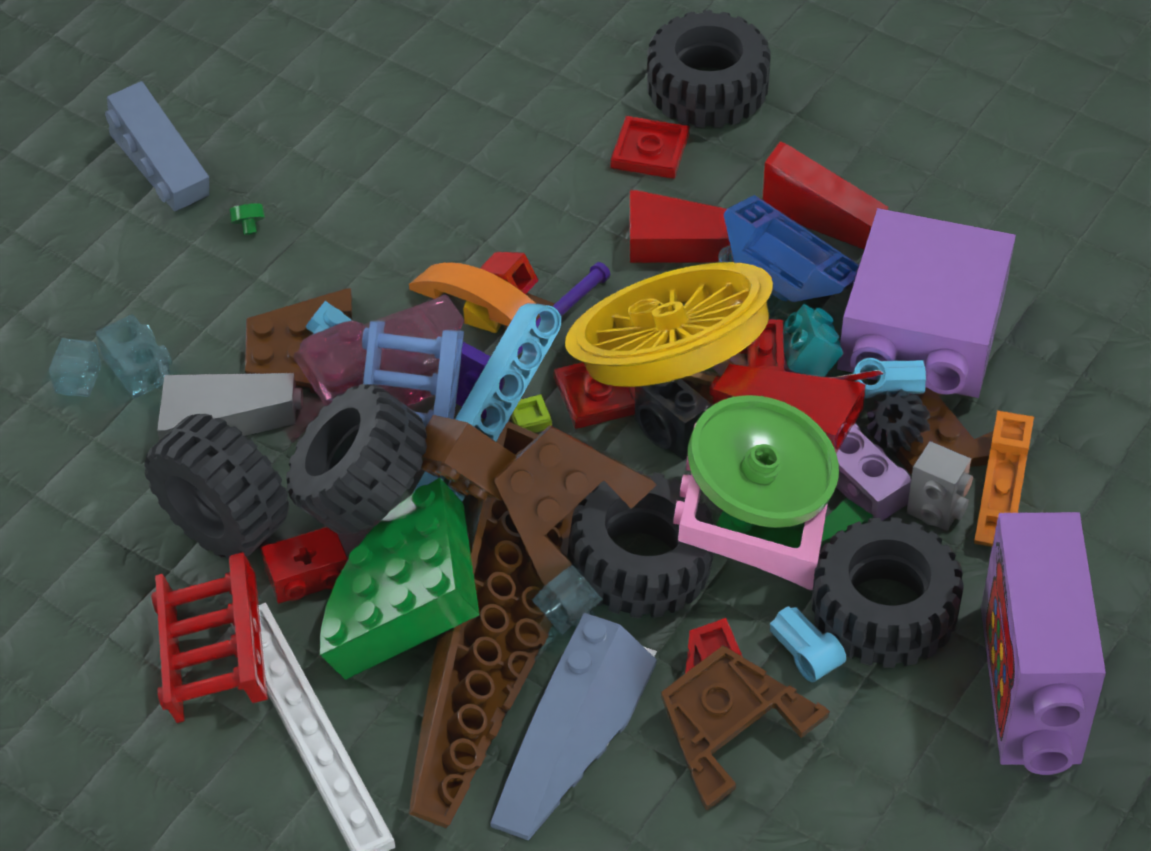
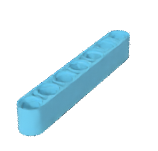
[414,303,561,501]

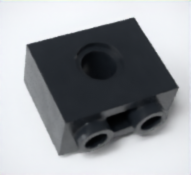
[635,378,712,461]

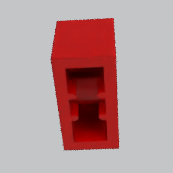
[261,527,348,604]

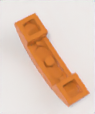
[409,262,536,326]
[974,410,1034,547]

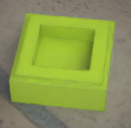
[510,394,552,433]

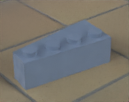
[105,81,209,212]

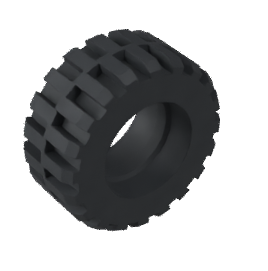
[647,10,771,129]
[286,384,427,534]
[144,414,289,559]
[567,471,716,618]
[812,517,964,668]

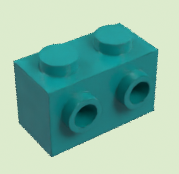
[783,304,843,377]

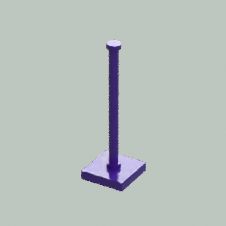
[456,262,611,421]

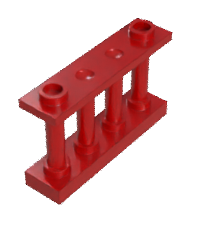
[151,552,268,723]

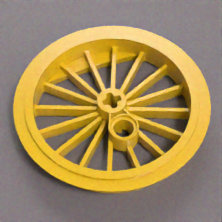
[565,262,773,387]

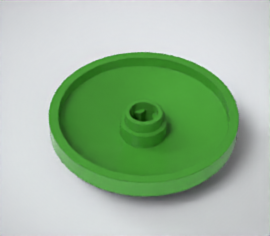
[688,395,839,527]

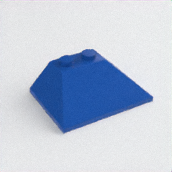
[723,195,860,302]

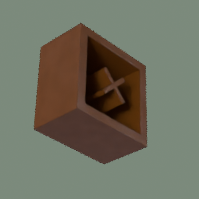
[421,415,516,502]

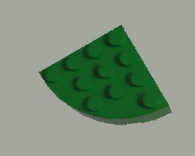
[320,477,480,680]

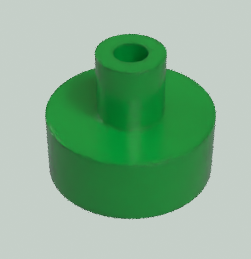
[229,203,265,235]

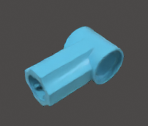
[852,358,926,398]
[770,606,846,682]

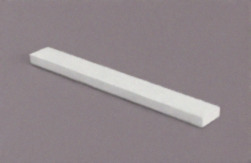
[231,603,395,851]

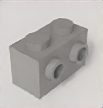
[907,441,973,531]

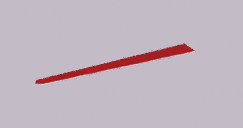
[832,370,883,381]

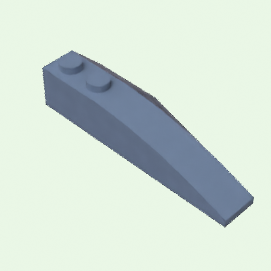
[491,613,657,840]

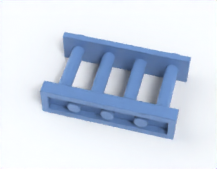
[362,321,464,428]

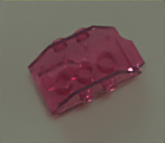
[293,294,464,406]

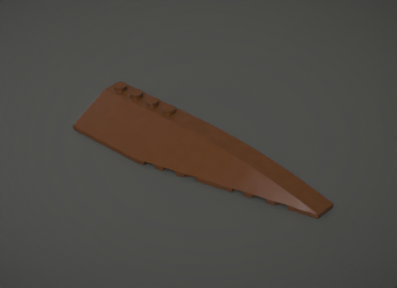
[409,421,578,828]

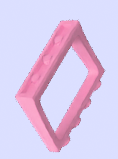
[673,410,828,590]

